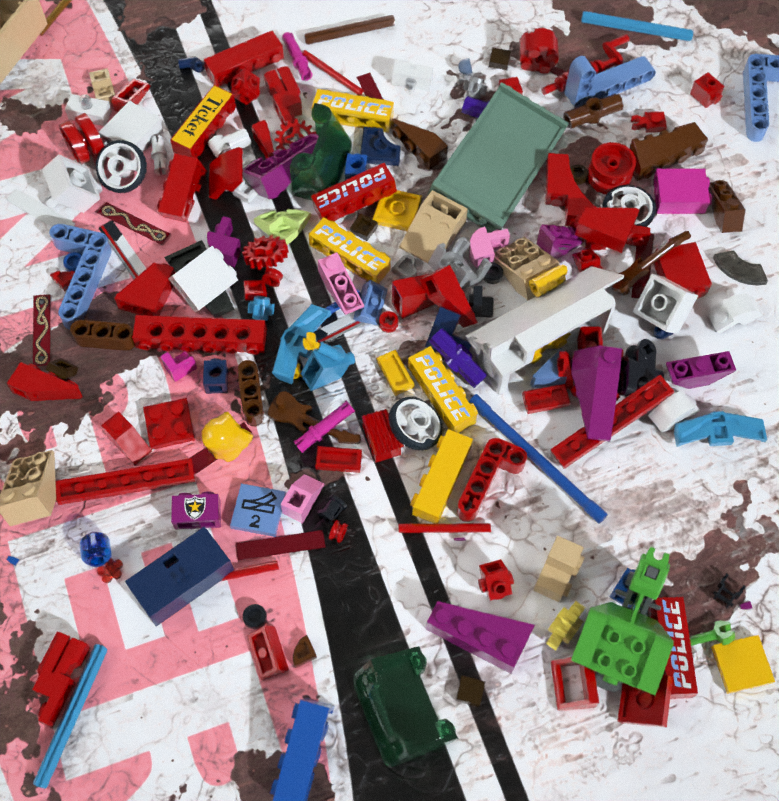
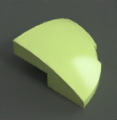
[254,209,311,245]

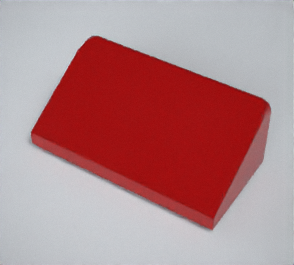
[247,625,289,680]

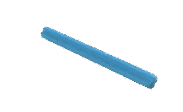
[581,11,693,41]
[33,644,107,789]

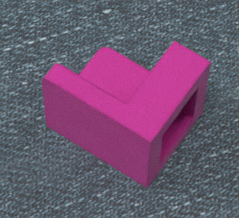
[160,352,197,382]

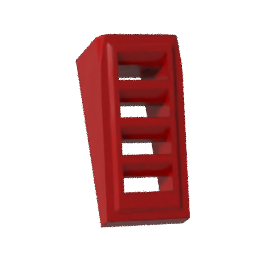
[112,78,150,112]
[252,120,274,159]

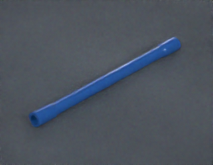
[469,394,608,524]

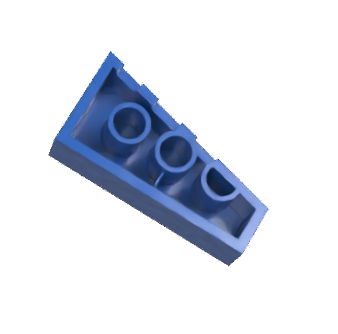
[270,698,335,801]

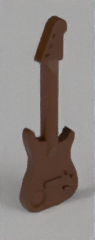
[610,231,691,296]
[268,391,361,444]

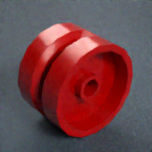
[59,113,104,164]
[587,142,636,195]

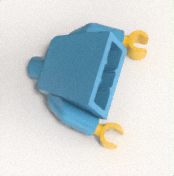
[293,332,355,391]

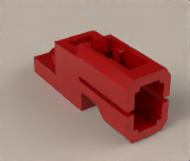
[264,66,303,136]
[32,631,91,729]

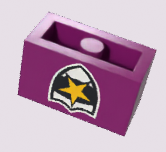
[171,491,221,530]

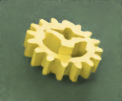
[546,601,585,651]

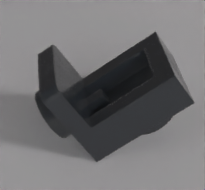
[468,286,494,318]

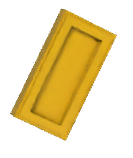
[376,349,415,396]

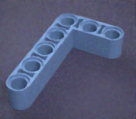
[743,54,779,142]
[565,56,656,108]
[49,224,112,330]

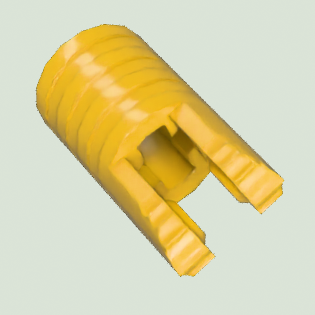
[529,264,568,297]

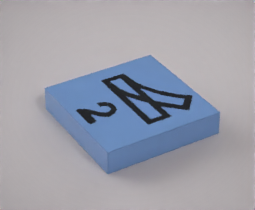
[230,483,286,537]

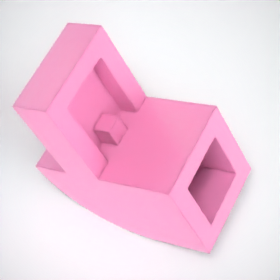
[469,227,510,268]

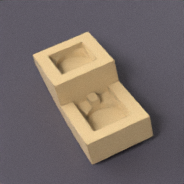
[89,68,115,103]

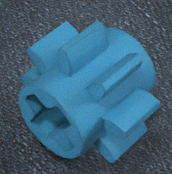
[248,296,275,320]

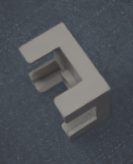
[427,237,492,289]

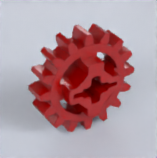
[274,118,317,150]
[242,235,289,270]

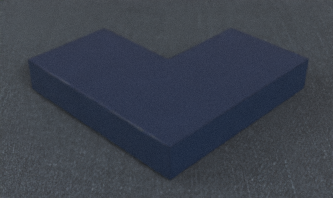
[425,306,472,352]

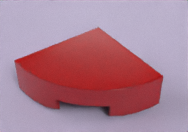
[50,271,75,291]

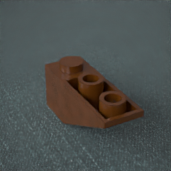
[391,118,448,170]
[708,180,746,233]

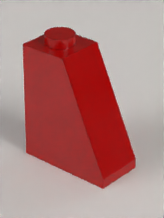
[574,207,640,253]
[114,262,175,316]
[392,274,435,319]

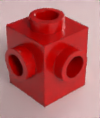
[231,69,260,105]
[478,559,514,601]

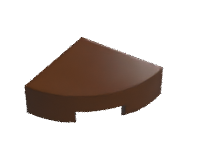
[293,635,317,668]

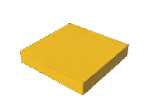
[373,190,422,231]
[711,635,775,694]

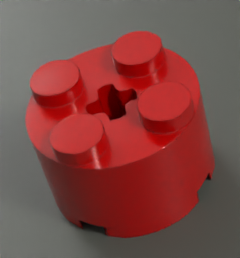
[519,28,559,74]

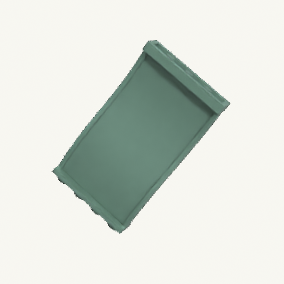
[428,82,569,232]

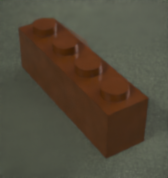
[629,122,708,181]

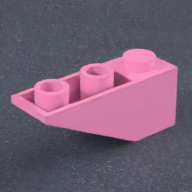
[318,253,364,315]

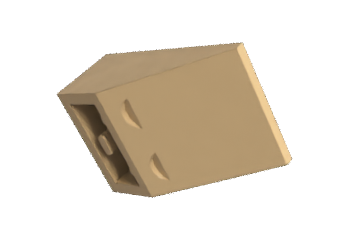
[399,190,468,263]
[494,237,560,300]
[0,450,56,526]

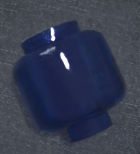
[79,532,112,567]

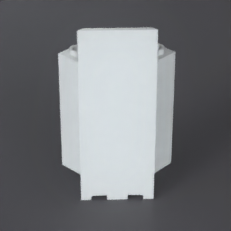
[465,266,624,395]

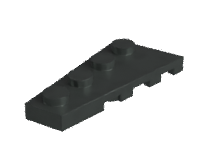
[164,240,235,318]

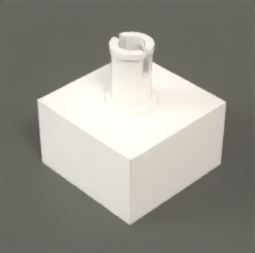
[42,154,100,213]
[632,274,698,334]

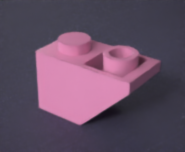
[281,474,324,523]

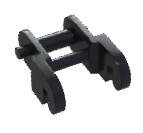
[713,573,746,608]

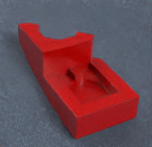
[557,351,573,389]

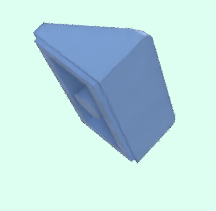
[353,280,388,325]

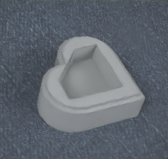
[391,255,417,279]

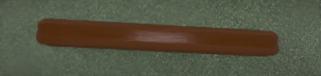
[304,15,396,45]

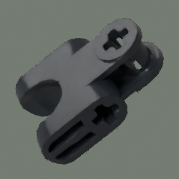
[617,339,664,408]

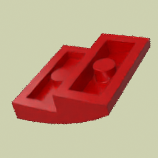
[209,147,243,200]

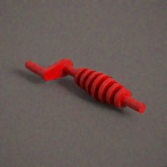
[541,34,629,95]

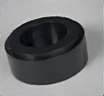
[483,263,503,284]
[243,604,267,630]

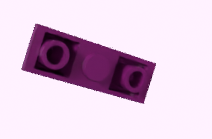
[536,224,584,259]
[666,351,736,389]

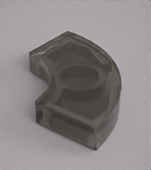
[713,250,768,286]

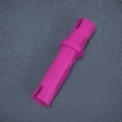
[282,32,313,81]
[294,400,355,453]

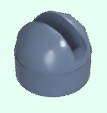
[458,58,473,75]

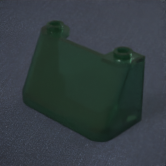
[290,103,352,200]
[353,646,458,767]

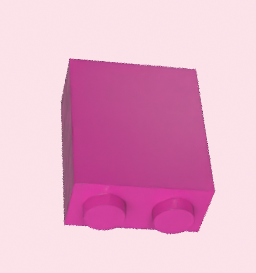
[653,169,712,214]

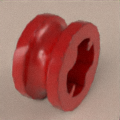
[262,268,283,287]
[379,311,398,333]
[329,520,348,543]

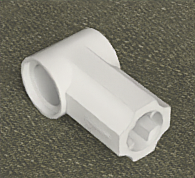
[208,128,251,158]

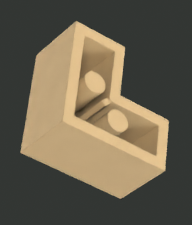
[533,535,585,602]

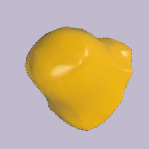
[202,412,253,462]

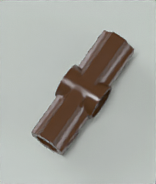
[563,93,624,129]

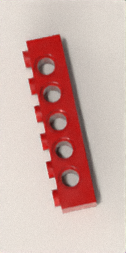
[132,315,267,355]

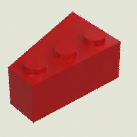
[157,153,207,223]

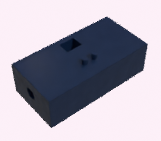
[124,526,234,627]

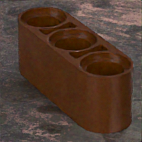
[70,320,135,351]
[238,360,264,426]

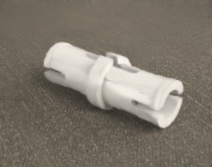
[151,135,167,175]

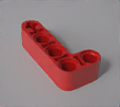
[457,438,527,522]

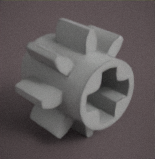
[463,76,488,99]

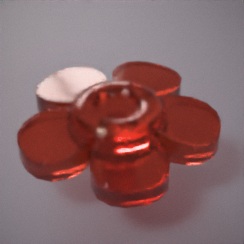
[97,557,123,583]

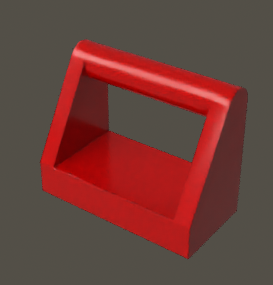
[550,657,599,711]

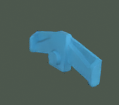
[272,304,332,384]
[674,411,767,447]

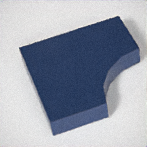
[360,127,401,166]

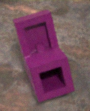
[207,216,242,267]

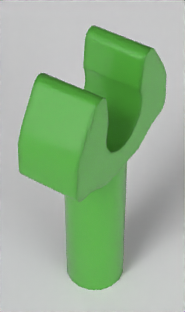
[690,621,735,646]

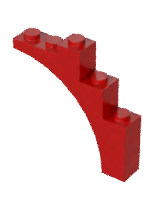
[545,153,651,251]

